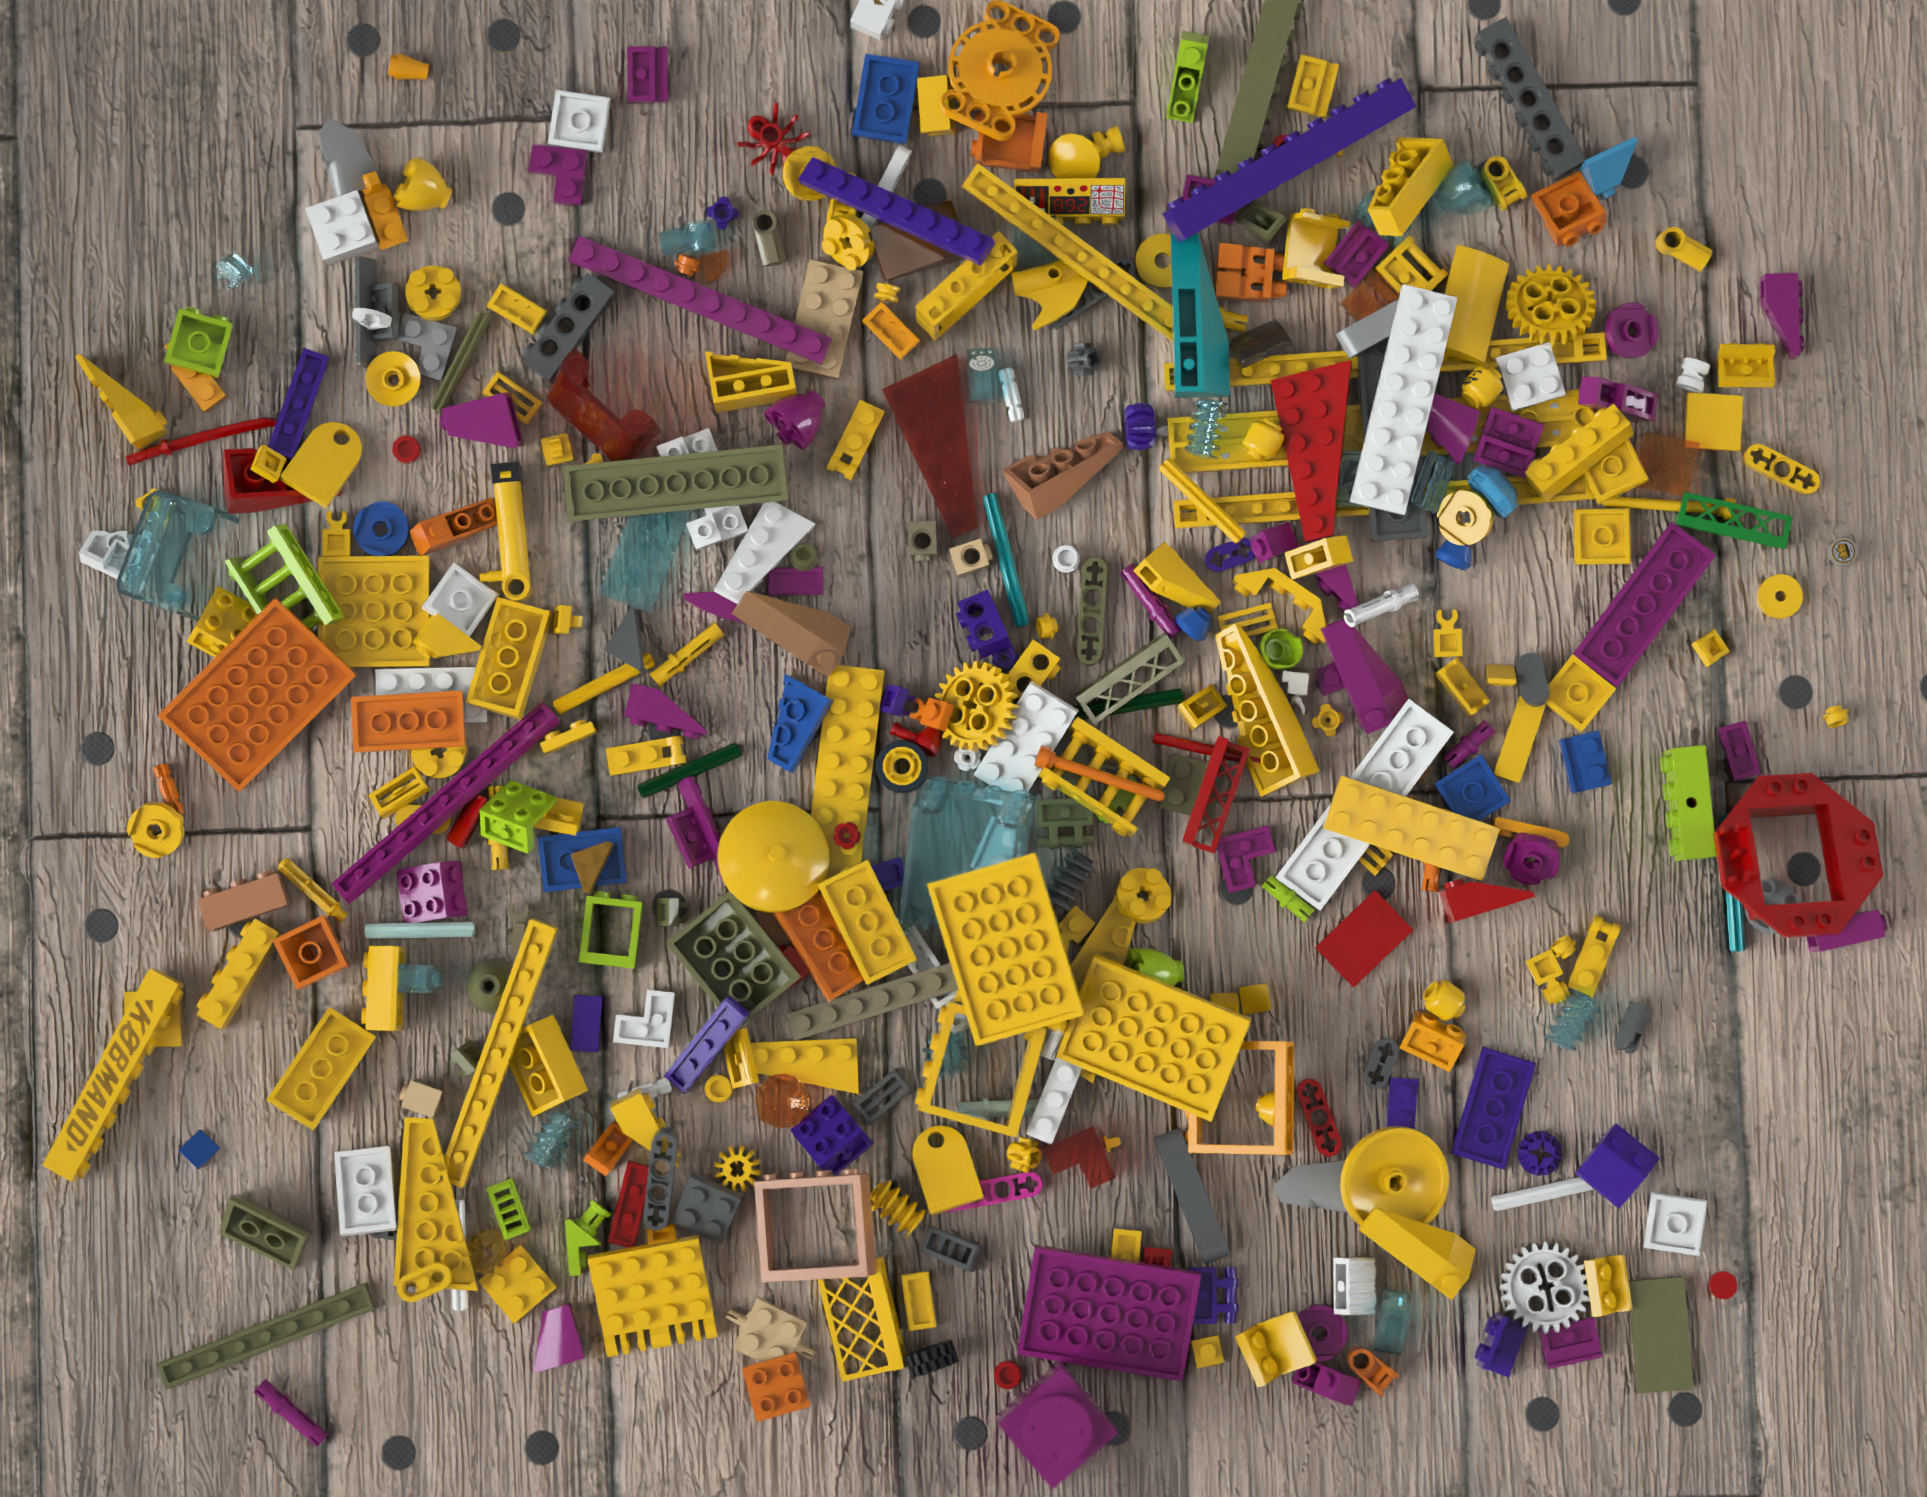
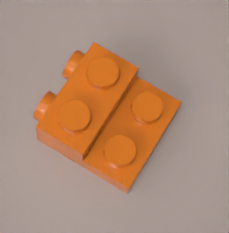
[1531,171,1607,247]

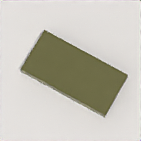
[1629,1276,1694,1393]

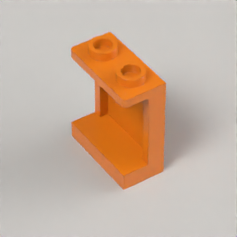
[970,111,1047,173]

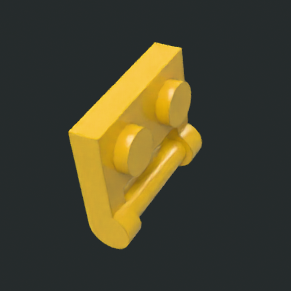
[1375,235,1448,295]

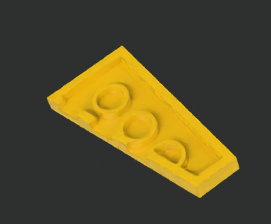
[750,1038,859,1094]

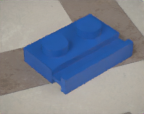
[1559,731,1612,794]

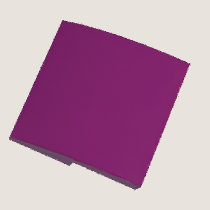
[1473,406,1544,479]

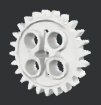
[1499,1242,1590,1334]

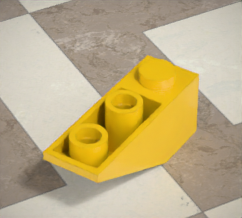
[1133,542,1221,614]
[610,1088,681,1167]

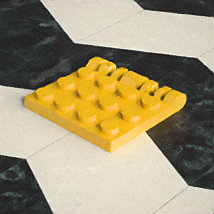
[587,1235,718,1358]

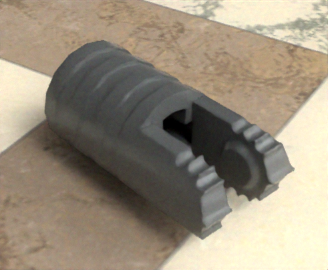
[1615,1001,1653,1054]

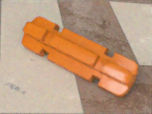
[153,763,184,815]

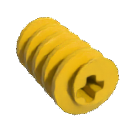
[870,1179,926,1239]

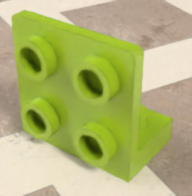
[480,780,556,854]

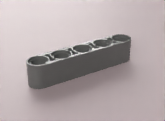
[1154,1127,1231,1265]

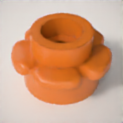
[674,254,700,276]

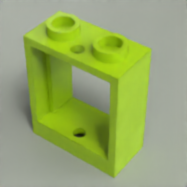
[579,891,644,969]

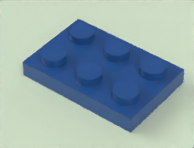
[852,53,920,145]
[537,827,627,893]

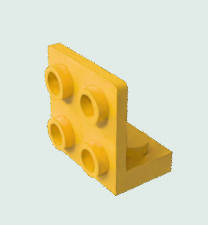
[186,586,257,657]
[1235,1311,1317,1387]

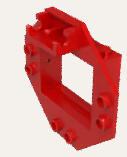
[1713,773,1884,938]

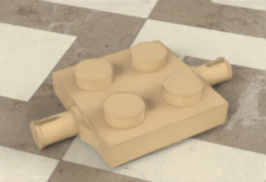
[725,1297,816,1362]

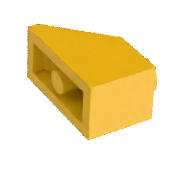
[1285,535,1354,579]
[412,613,482,659]

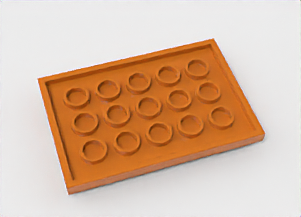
[158,597,356,792]

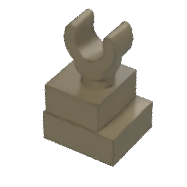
[1282,667,1317,716]

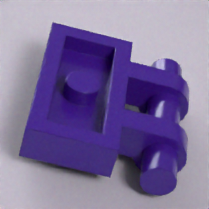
[1188,1267,1239,1324]

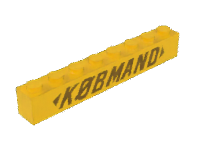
[42,968,185,1181]

